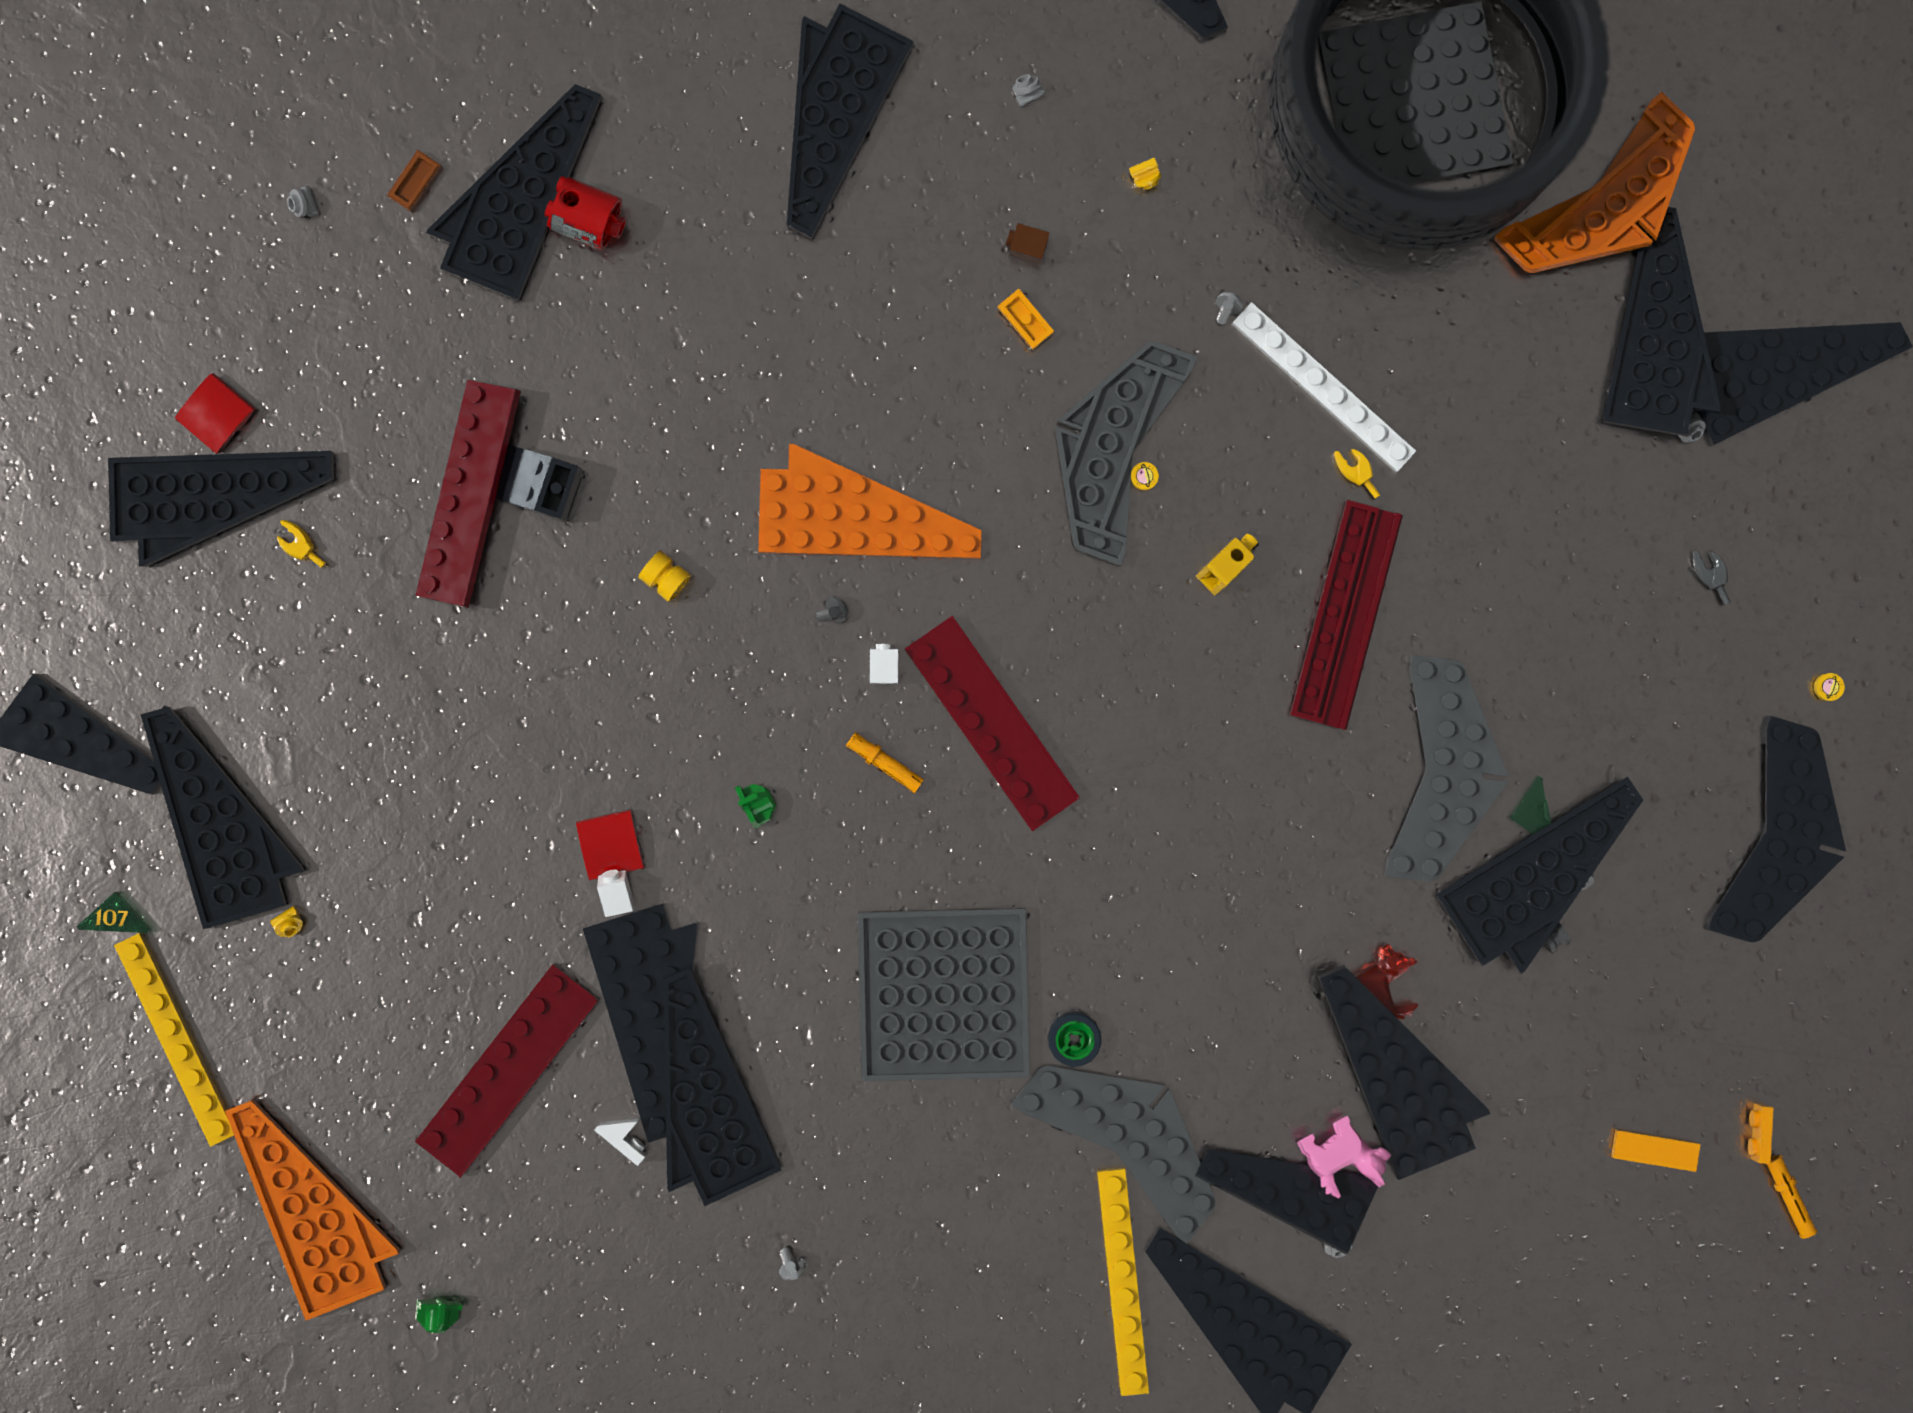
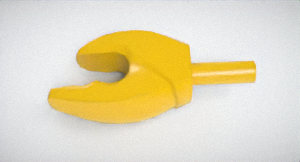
[1334,449,1380,499]
[277,520,326,568]

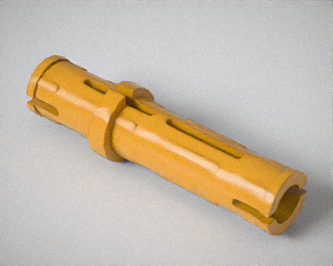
[846,731,924,793]
[1766,1154,1818,1239]

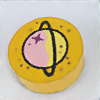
[1131,462,1159,491]
[1814,673,1845,701]

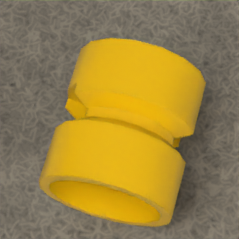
[638,550,692,602]

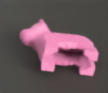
[1297,1116,1391,1198]

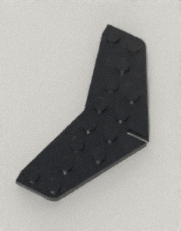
[1706,716,1846,942]

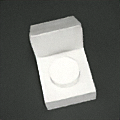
[594,1118,648,1166]

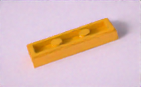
[1611,1129,1701,1172]

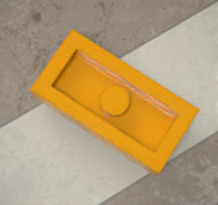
[997,289,1054,350]
[1748,1103,1774,1164]

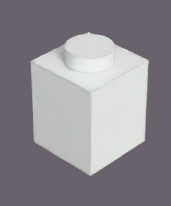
[870,644,899,684]
[597,870,634,917]

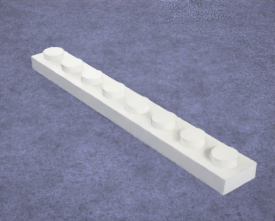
[1232,302,1416,473]

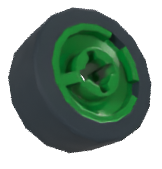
[1048,1012,1101,1067]

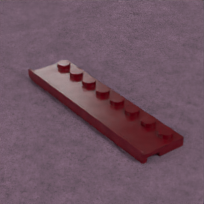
[415,380,521,608]
[1289,500,1403,730]
[905,616,1080,832]
[415,964,599,1178]

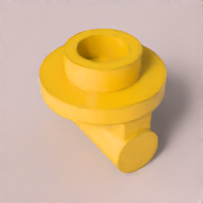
[1129,157,1162,189]
[270,906,303,937]

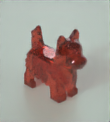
[1354,944,1418,1019]

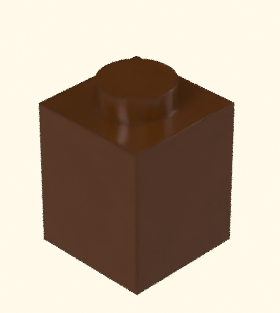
[1006,223,1050,264]

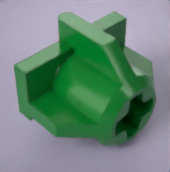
[735,784,777,829]
[415,1299,462,1333]

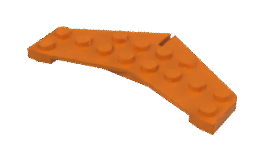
[1494,92,1695,273]

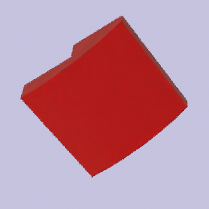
[175,373,255,454]
[576,810,644,880]

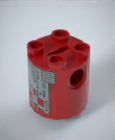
[545,176,626,250]

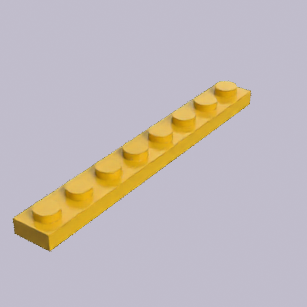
[114,933,234,1147]
[1097,1167,1149,1396]

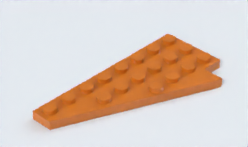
[758,444,982,559]
[225,1099,401,1321]

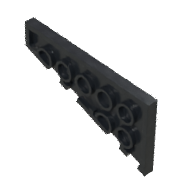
[0,674,161,794]
[1195,1149,1378,1255]

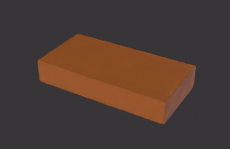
[387,150,442,212]

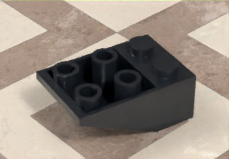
[495,444,583,522]

